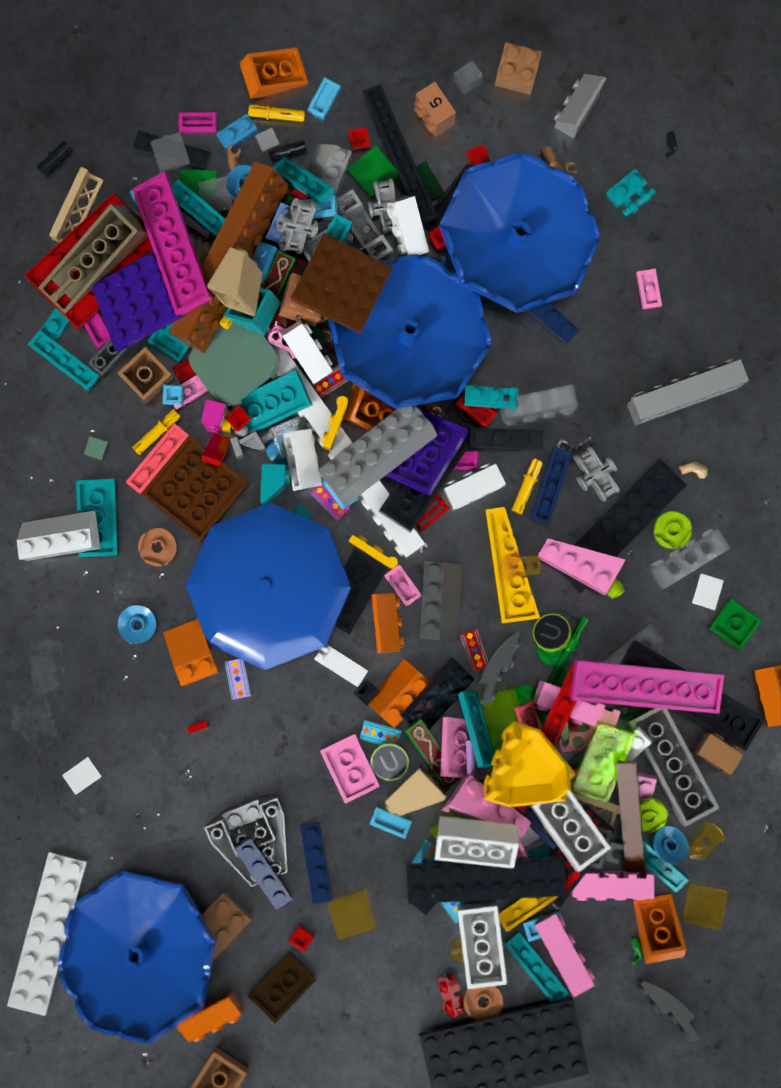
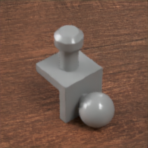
[235,425,278,452]

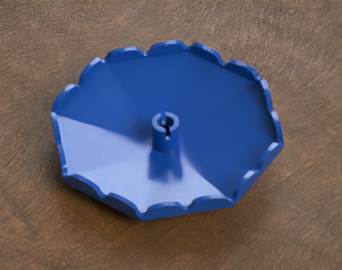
[439,153,599,313]
[328,254,491,409]
[185,503,351,670]
[58,871,217,1044]

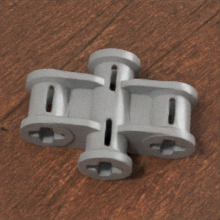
[367,178,405,236]
[276,198,318,254]
[573,446,620,502]

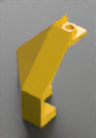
[484,722,576,807]

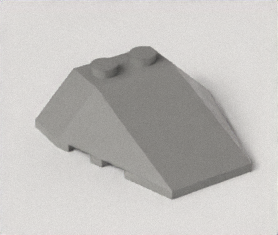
[302,189,393,261]

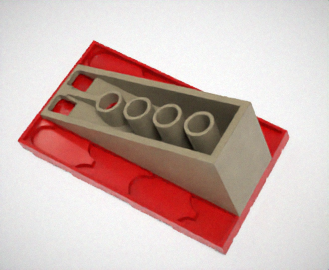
[24,193,153,329]

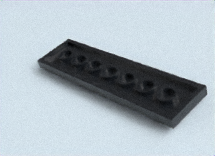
[378,389,494,533]
[555,459,687,593]
[620,640,765,751]
[406,855,566,904]

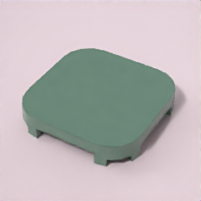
[189,323,281,406]

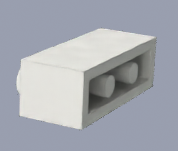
[387,196,429,257]
[281,320,333,384]
[282,429,322,491]
[443,463,506,511]

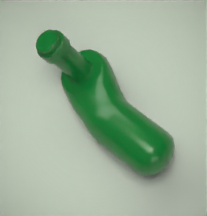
[631,937,642,965]

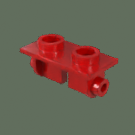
[438,974,465,1017]

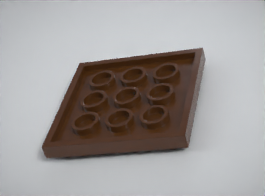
[290,233,393,334]
[141,435,249,542]

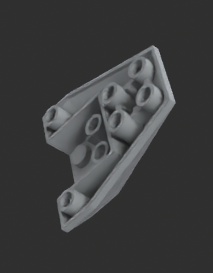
[204,796,288,887]

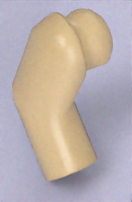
[679,461,708,479]

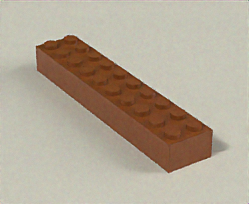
[169,162,289,353]

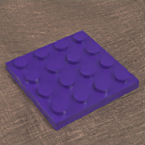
[92,251,184,352]
[385,408,469,496]

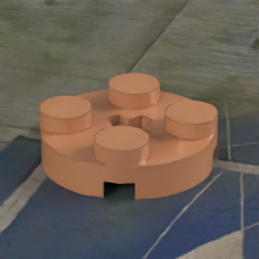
[138,528,177,567]
[463,986,503,1019]

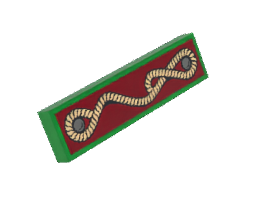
[261,250,297,299]
[404,718,461,791]

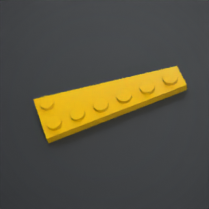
[485,507,540,624]

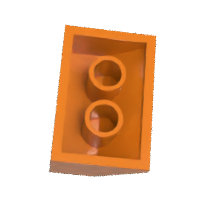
[372,593,404,653]
[369,659,430,728]
[754,664,781,727]
[176,990,243,1042]

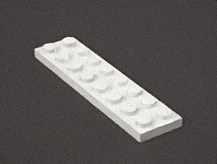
[7,852,88,1016]

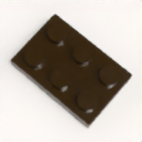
[247,952,316,1024]

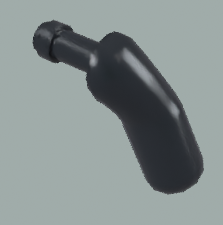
[666,131,678,158]

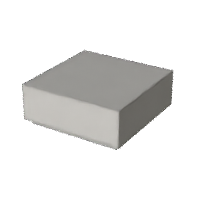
[255,128,280,154]
[230,437,244,459]

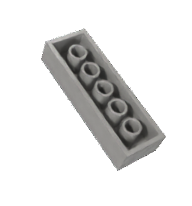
[627,359,749,425]
[318,406,437,506]
[626,708,719,826]

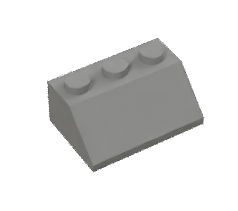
[554,74,607,138]
[307,144,352,197]

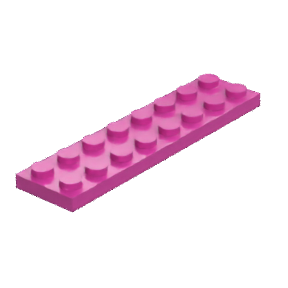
[132,172,212,316]
[570,660,724,714]

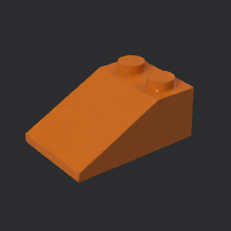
[239,48,308,99]
[343,384,397,431]
[163,619,219,686]
[633,894,687,964]

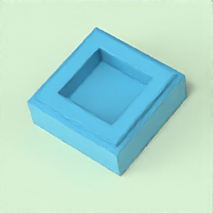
[163,385,183,405]

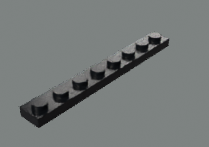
[363,84,438,225]

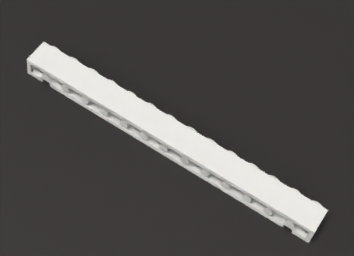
[263,327,425,558]

